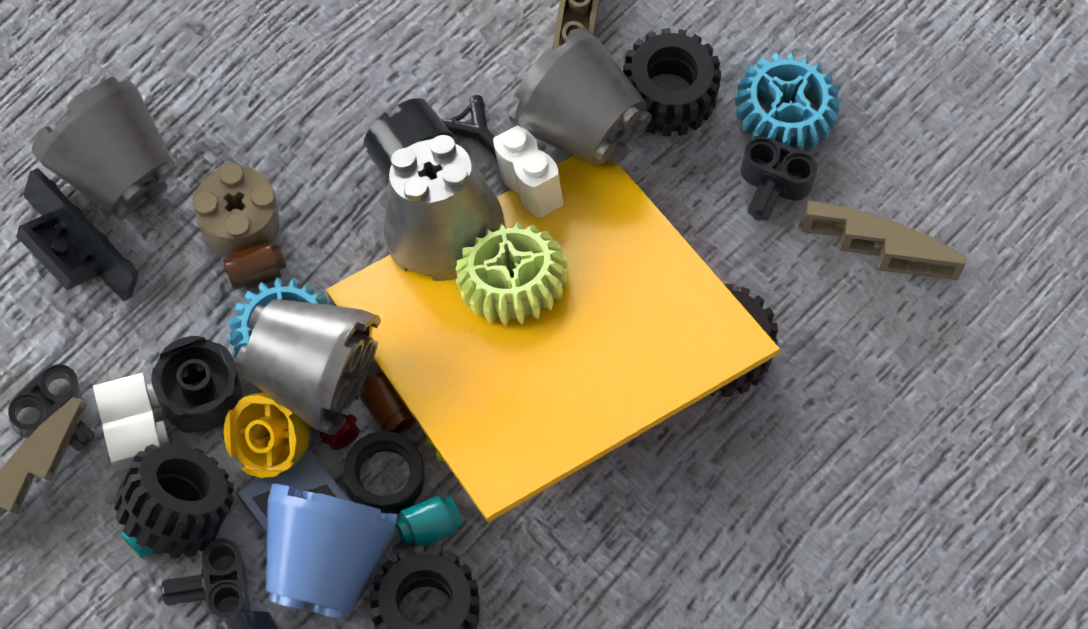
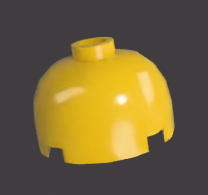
[223,392,311,478]

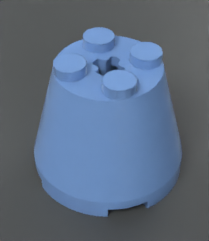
[266,484,399,620]

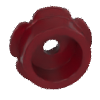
[320,413,360,450]

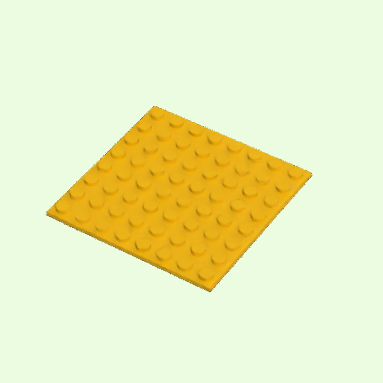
[325,156,780,523]

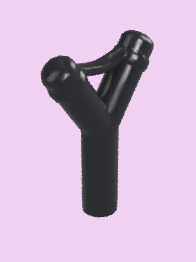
[442,95,497,159]

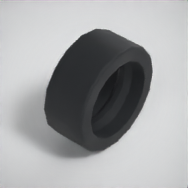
[344,430,425,514]

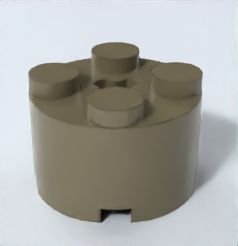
[193,162,279,258]

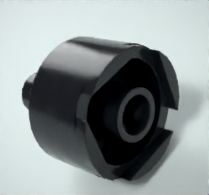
[364,98,460,181]
[151,336,242,433]

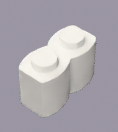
[493,125,564,218]
[93,373,170,471]

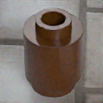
[223,240,286,291]
[360,373,416,434]

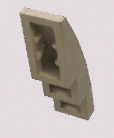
[801,200,966,281]
[0,397,88,514]

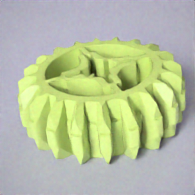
[456,221,568,326]

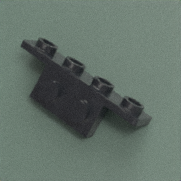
[16,168,139,301]

